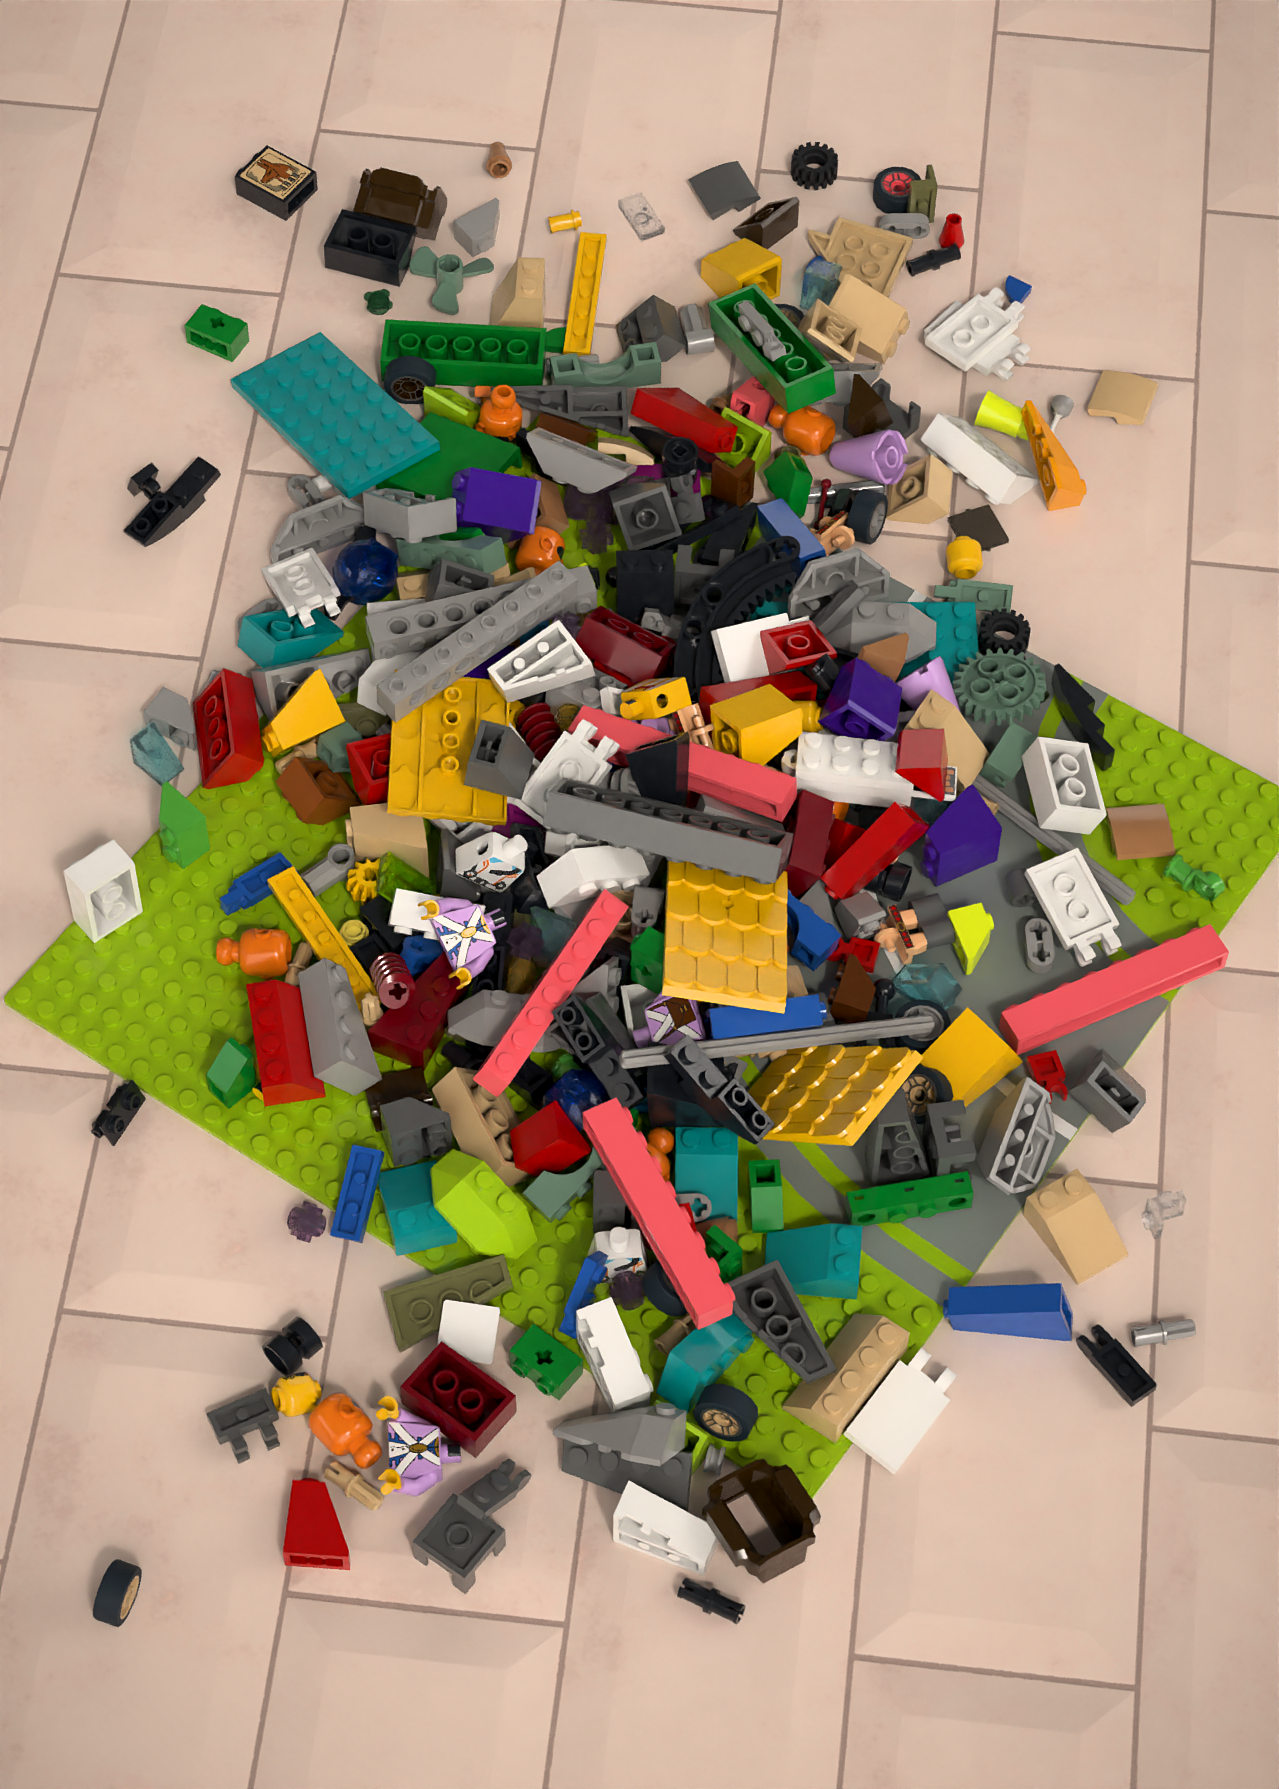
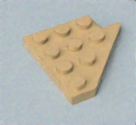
[808,217,913,298]

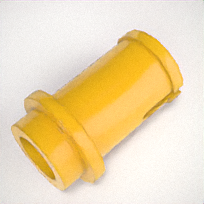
[548,209,582,234]

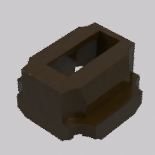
[353,167,448,241]
[702,1459,821,1584]

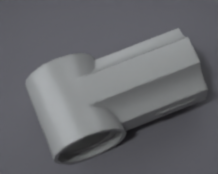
[680,304,715,355]
[300,843,356,897]

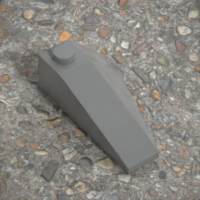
[252,648,371,721]
[553,1403,687,1467]

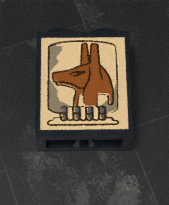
[235,145,318,221]

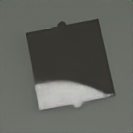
[947,504,1009,552]

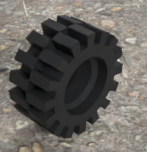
[791,142,838,190]
[978,608,1031,655]

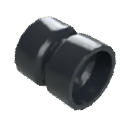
[661,437,698,488]
[862,861,912,902]
[262,1316,323,1376]

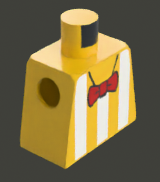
[620,677,692,721]

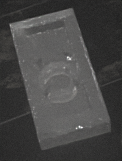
[618,192,665,241]

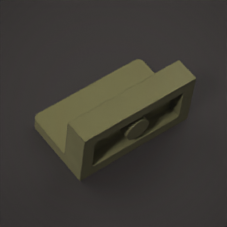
[907,164,938,223]

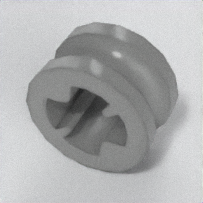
[703,1444,726,1476]

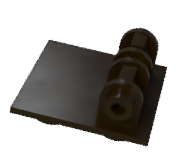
[365,1067,433,1132]

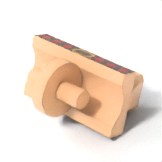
[809,511,855,556]
[668,703,715,750]
[874,904,927,966]

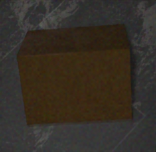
[733,197,799,250]
[847,374,893,438]

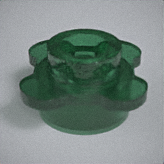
[364,289,393,315]

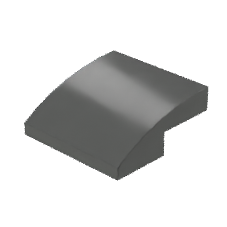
[689,161,761,220]
[812,580,866,635]

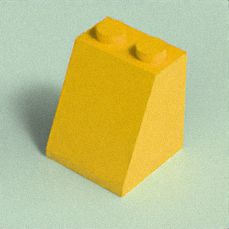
[701,238,782,300]
[261,669,345,757]
[710,684,803,766]
[920,1007,1023,1107]

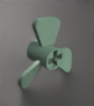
[409,246,494,315]

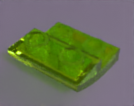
[376,851,435,902]

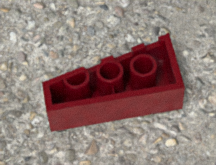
[368,952,473,1071]

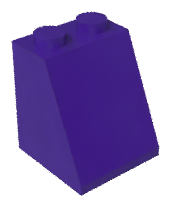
[452,467,542,544]
[818,658,902,741]
[920,784,1002,887]

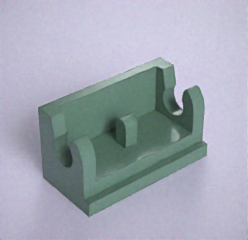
[979,722,1037,788]

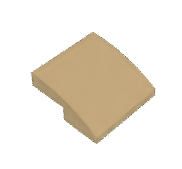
[1087,370,1158,425]
[598,437,654,465]

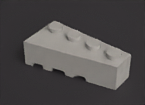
[298,958,382,1095]

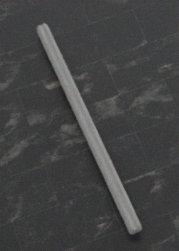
[971,774,1136,905]
[619,1015,934,1069]

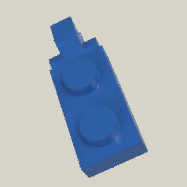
[220,852,298,916]
[559,1251,609,1339]

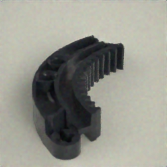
[670,536,801,705]

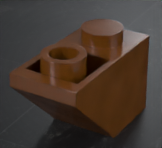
[827,954,876,1024]

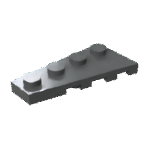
[561,1439,693,1512]

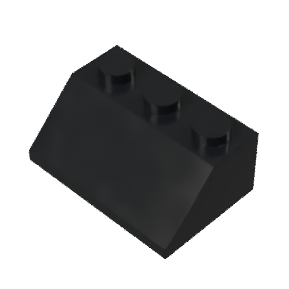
[324,209,417,287]

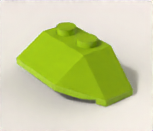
[430,1149,538,1261]

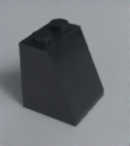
[616,550,674,636]
[647,1042,731,1127]

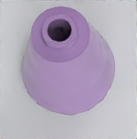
[829,429,908,485]
[895,656,961,713]

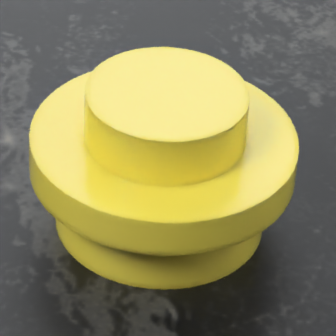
[339,920,369,948]

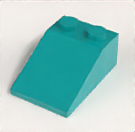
[237,608,344,668]
[675,1127,738,1223]
[377,1160,457,1256]
[764,1223,862,1300]

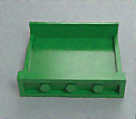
[376,412,523,501]

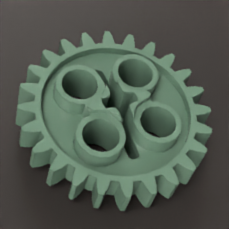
[953,648,1046,726]

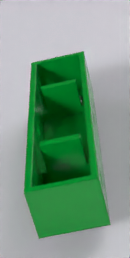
[845,1171,974,1227]

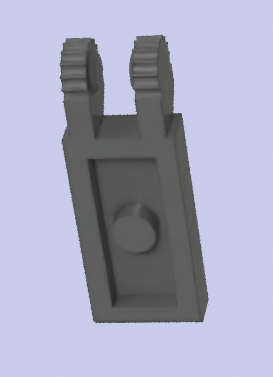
[456,1459,532,1521]

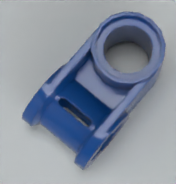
[400,934,444,976]

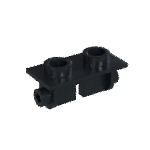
[804,653,840,699]
[91,1080,146,1146]

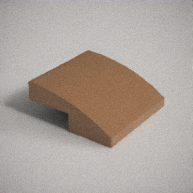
[1106,804,1175,860]

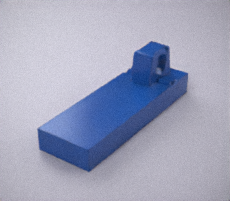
[330,1145,385,1243]

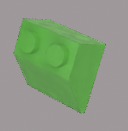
[159,781,210,869]

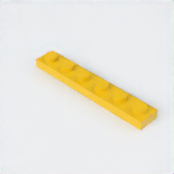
[563,232,607,356]
[267,866,381,1011]

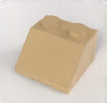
[886,454,953,524]

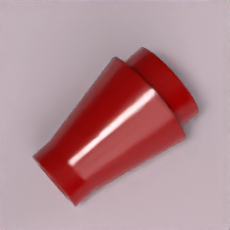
[938,213,965,250]

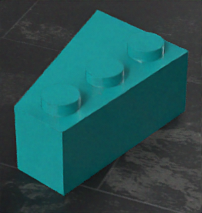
[656,1310,754,1415]

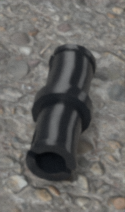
[906,243,961,277]
[677,1578,746,1625]

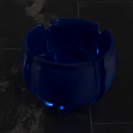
[332,537,399,605]
[542,1069,611,1132]

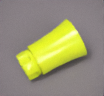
[974,390,1029,441]

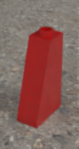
[630,387,738,453]
[820,802,930,900]

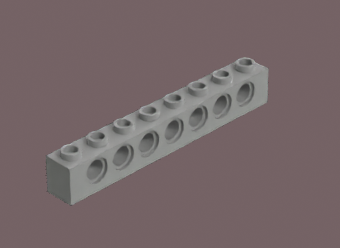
[377,561,578,723]
[365,565,597,660]

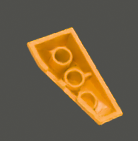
[1021,400,1087,511]

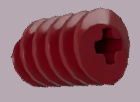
[517,703,562,763]
[368,952,416,1009]

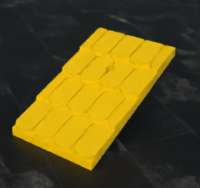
[387,669,510,826]
[662,860,788,1014]
[718,1044,924,1146]

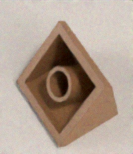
[857,632,909,683]

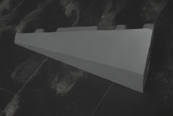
[491,385,629,437]

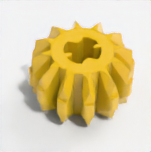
[346,857,397,906]

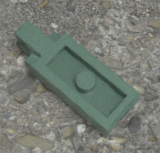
[934,579,1013,614]

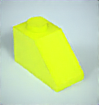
[947,902,994,975]

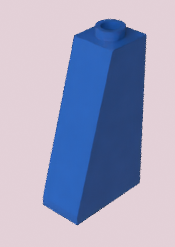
[757,498,826,584]
[702,994,827,1040]
[943,1283,1073,1341]

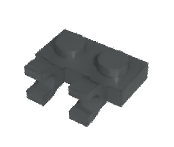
[648,474,705,524]
[206,1388,280,1464]

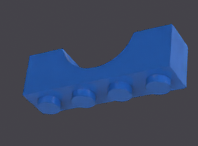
[787,890,842,972]

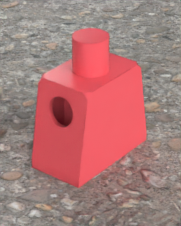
[730,377,775,427]

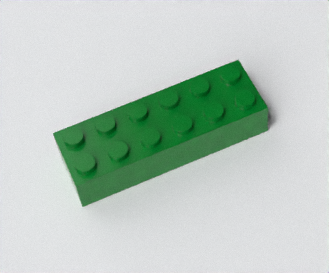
[708,283,836,414]
[380,319,547,387]

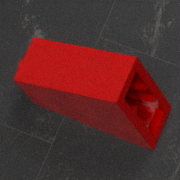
[283,1477,351,1570]

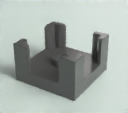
[842,378,921,439]
[674,545,735,607]
[922,1100,976,1183]
[413,1493,506,1594]

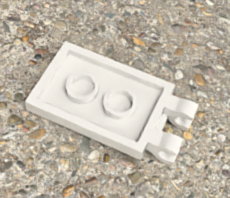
[925,287,1025,372]
[923,300,1031,381]
[261,547,341,628]
[711,613,810,683]
[513,719,620,830]
[1024,848,1122,967]
[843,1348,957,1474]

